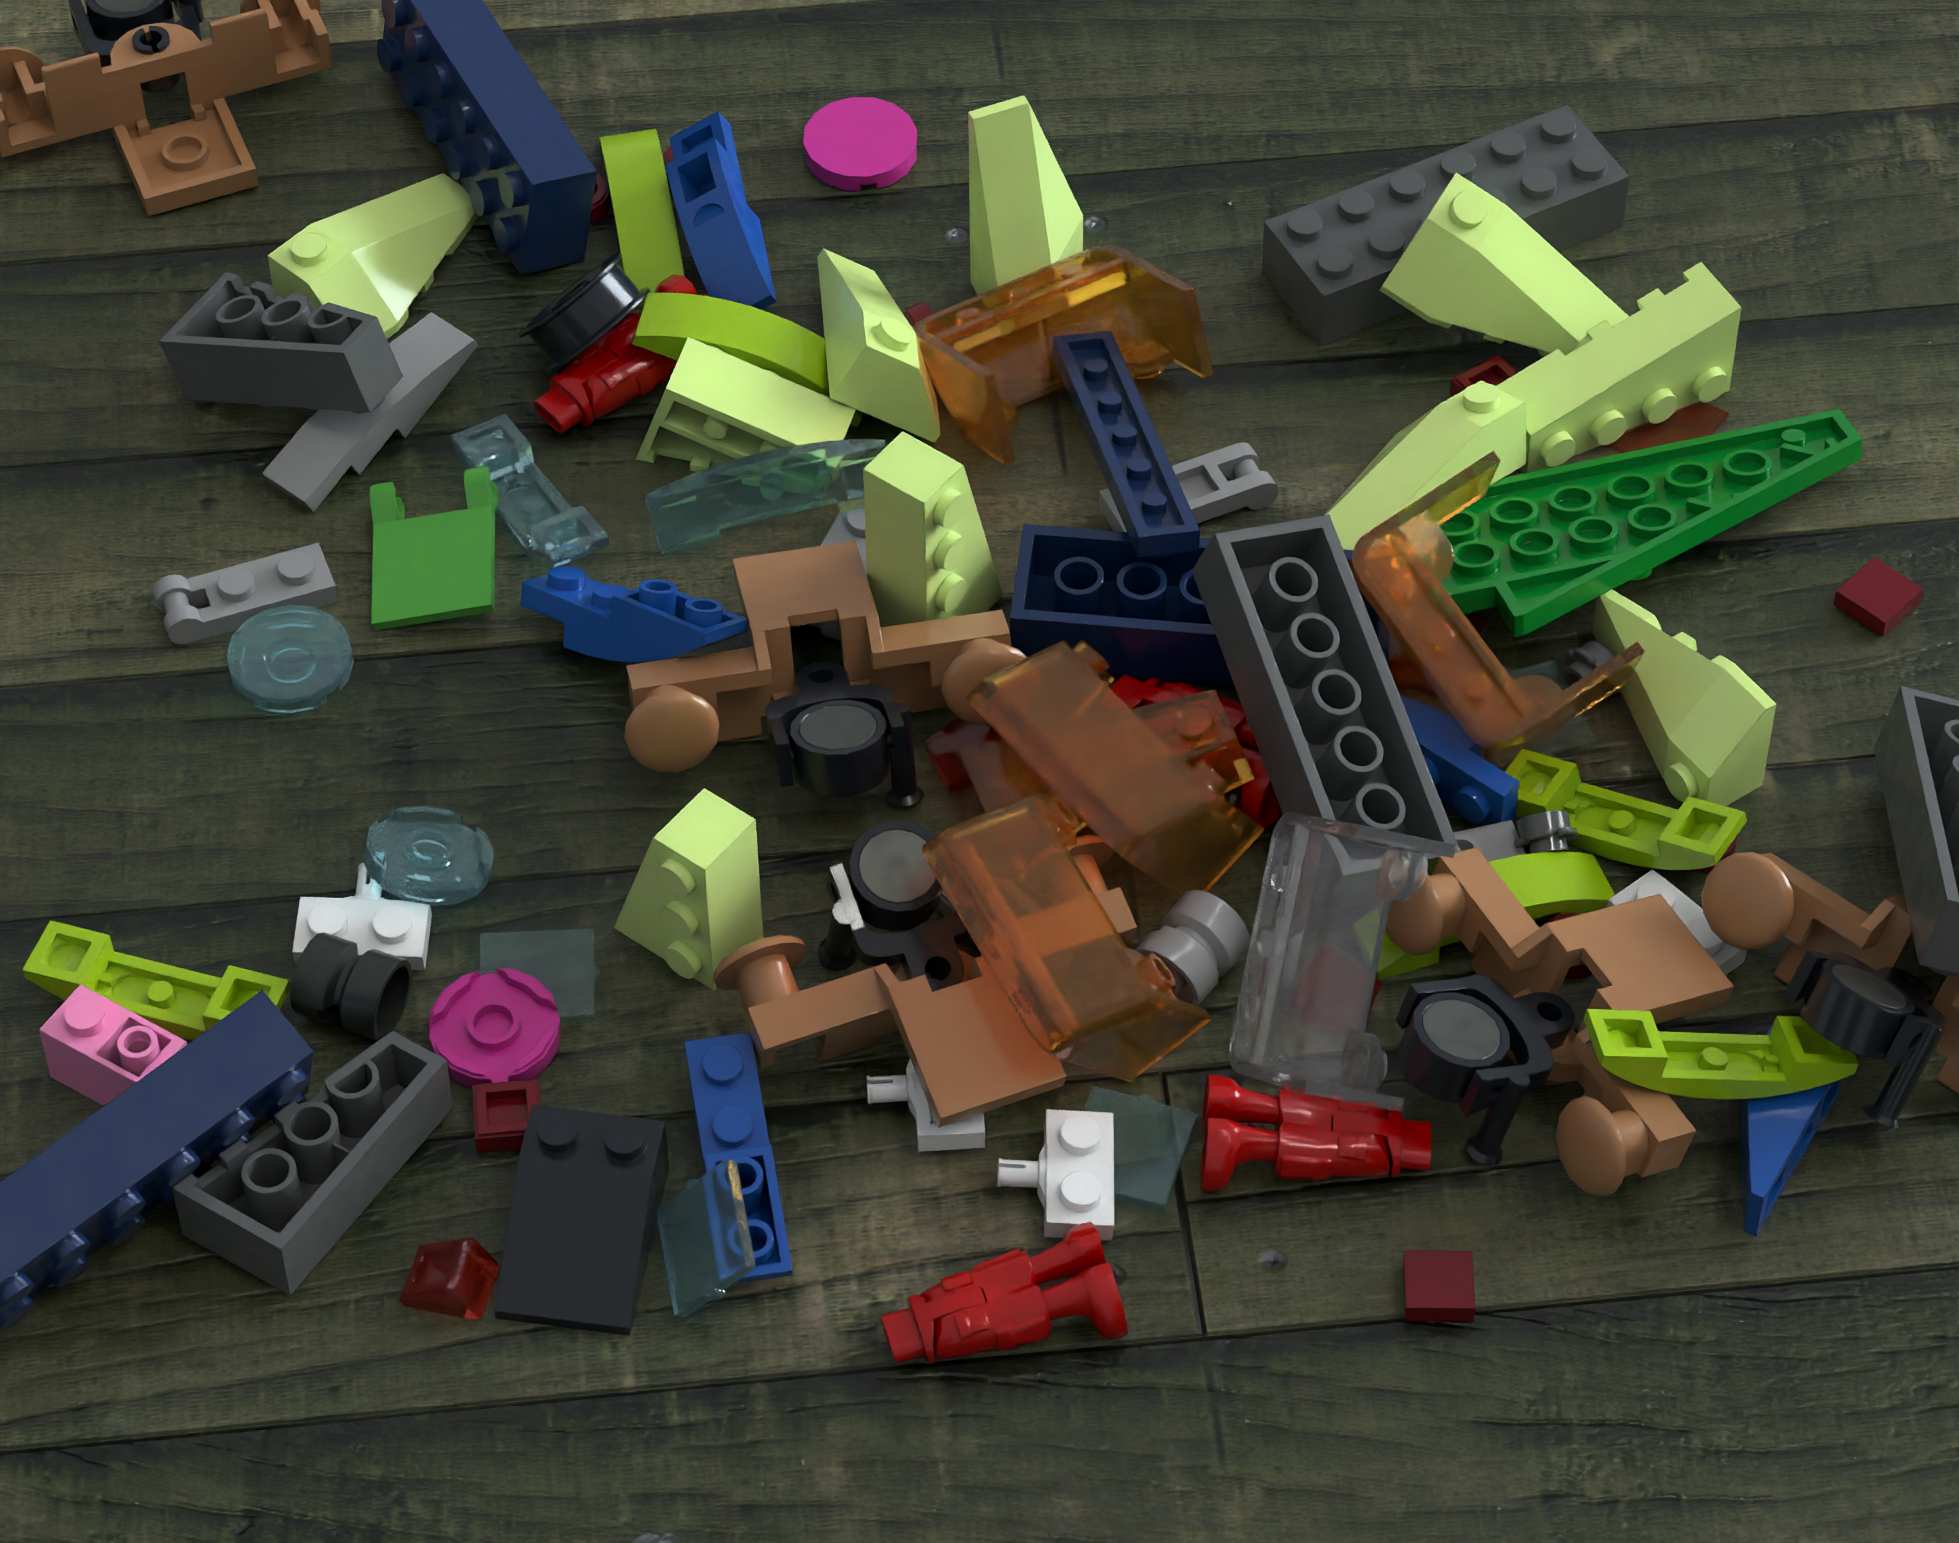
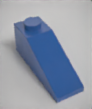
[1739,1021,1843,1236]

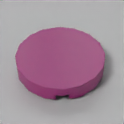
[803,97,917,191]
[429,968,561,1088]

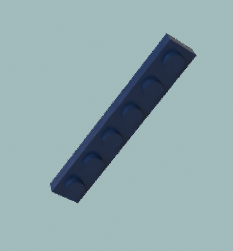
[1052,330,1200,558]

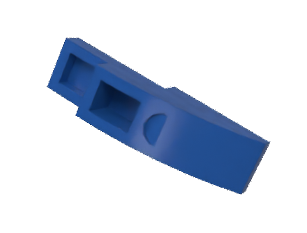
[665,111,777,310]
[520,566,748,663]
[1400,695,1519,826]
[684,1032,793,1285]

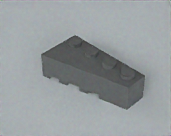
[159,272,403,414]
[172,1031,453,1296]

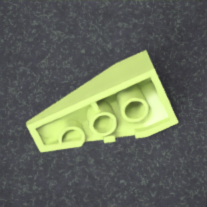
[968,95,1083,329]
[268,173,479,339]
[1379,173,1629,357]
[817,248,941,443]
[1325,380,1526,552]
[1592,589,1776,806]

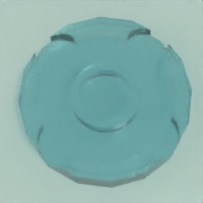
[226,604,354,714]
[363,805,494,906]

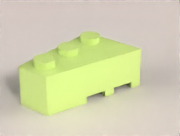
[635,337,856,496]
[614,788,763,990]

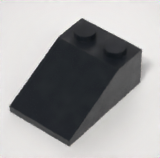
[495,1105,669,1336]

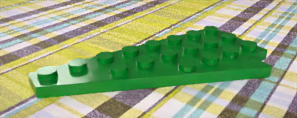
[1391,409,1862,638]

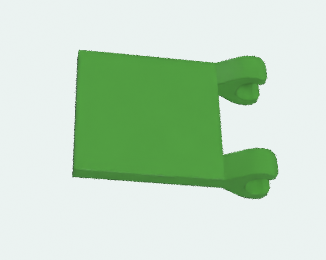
[370,466,499,631]

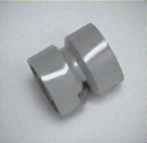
[1128,889,1250,1014]

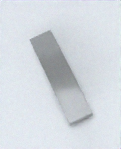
[262,312,478,512]

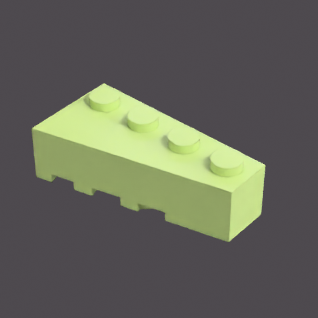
[1496,262,1742,473]
[863,431,1003,628]

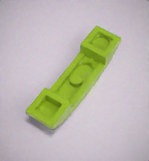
[599,129,685,306]
[632,293,863,427]
[1505,748,1747,870]
[1353,851,1615,980]
[22,920,291,1040]
[1583,1009,1859,1099]

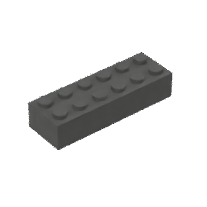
[1262,104,1629,346]
[1192,514,1460,910]
[1874,686,1959,976]

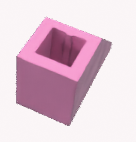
[39,984,187,1105]

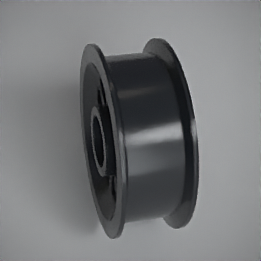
[518,252,650,373]

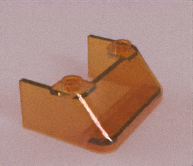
[913,245,1214,465]
[1349,451,1645,750]
[966,639,1265,897]
[922,793,1212,1082]

